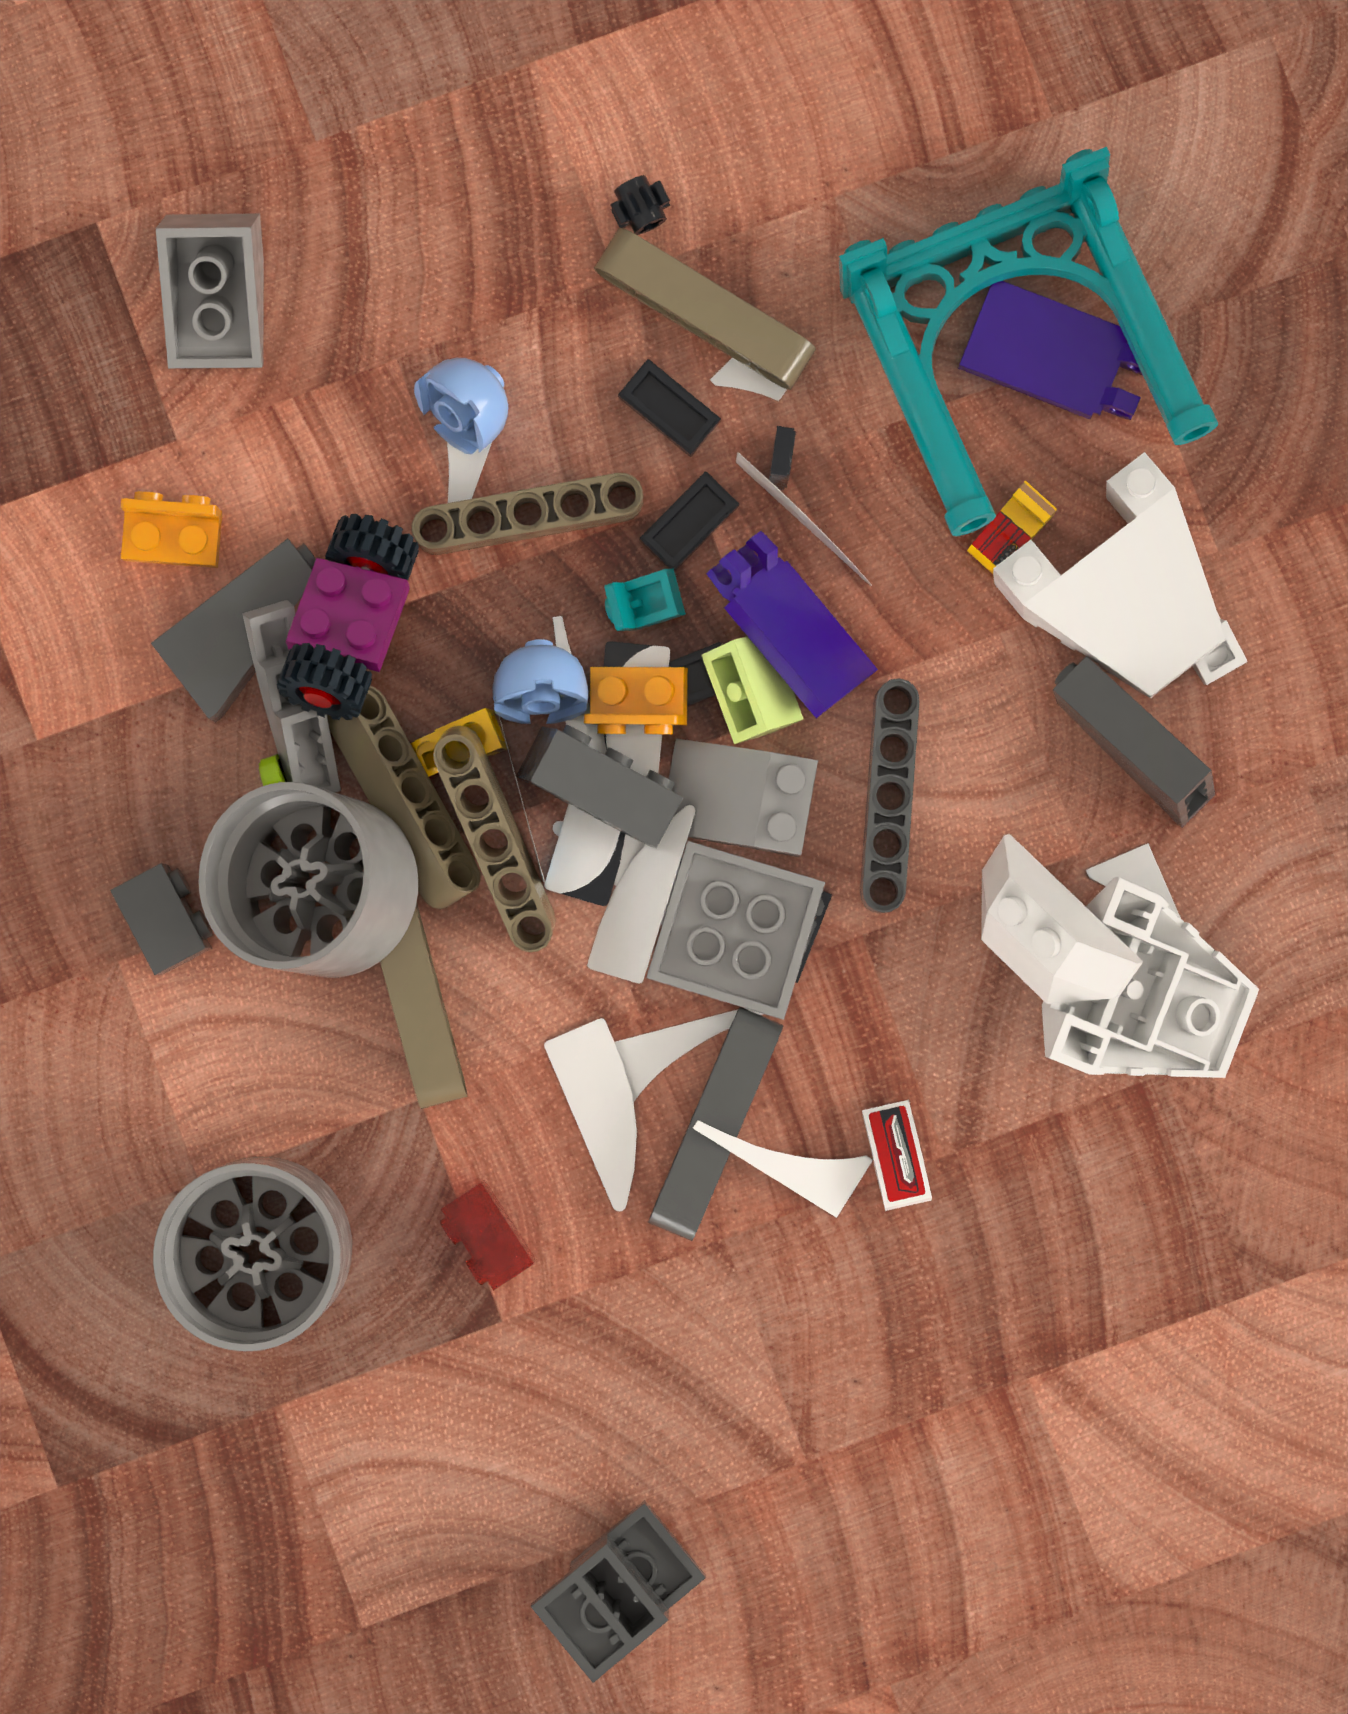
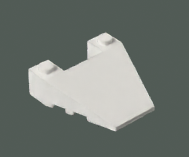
[993,452,1226,698]

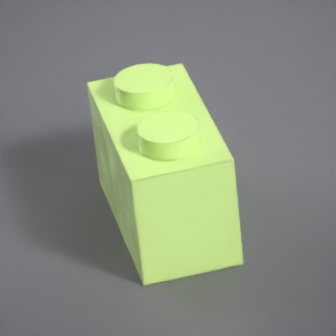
[701,636,804,744]

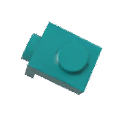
[604,569,686,631]

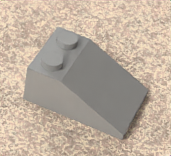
[155,213,264,369]
[669,739,818,857]

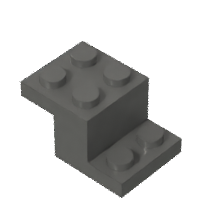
[531,1500,706,1683]

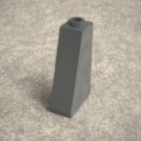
[151,538,316,723]
[1053,656,1215,828]

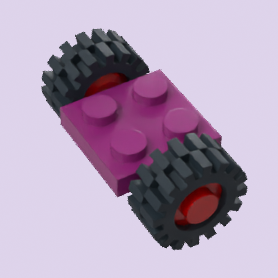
[277,514,419,720]

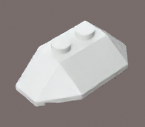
[981,834,1143,1004]

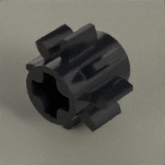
[611,175,670,235]

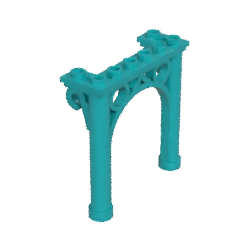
[839,146,1218,536]

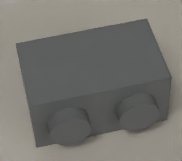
[110,863,213,975]

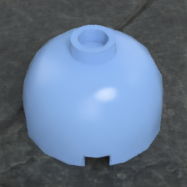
[414,357,509,454]
[493,639,588,724]

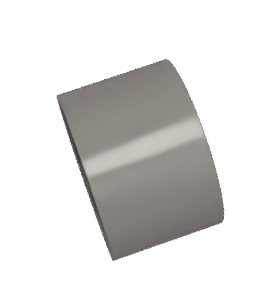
[199,782,418,978]
[153,1157,352,1351]

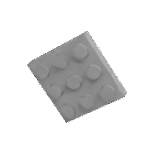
[646,841,826,1020]

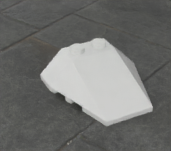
[1042,877,1259,1078]

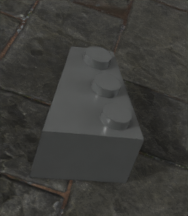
[516,725,683,849]

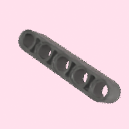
[860,678,920,914]
[648,1007,784,1241]

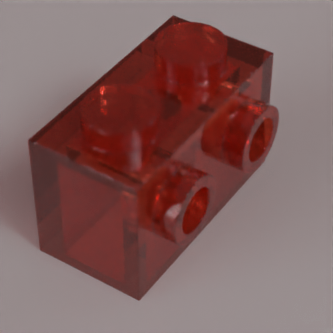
[440,1179,536,1291]

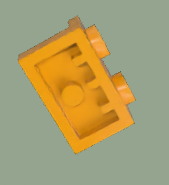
[121,491,222,568]
[584,667,688,735]

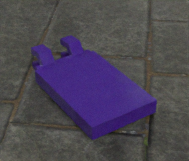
[958,281,1142,420]
[706,531,878,719]

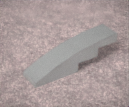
[242,600,341,792]

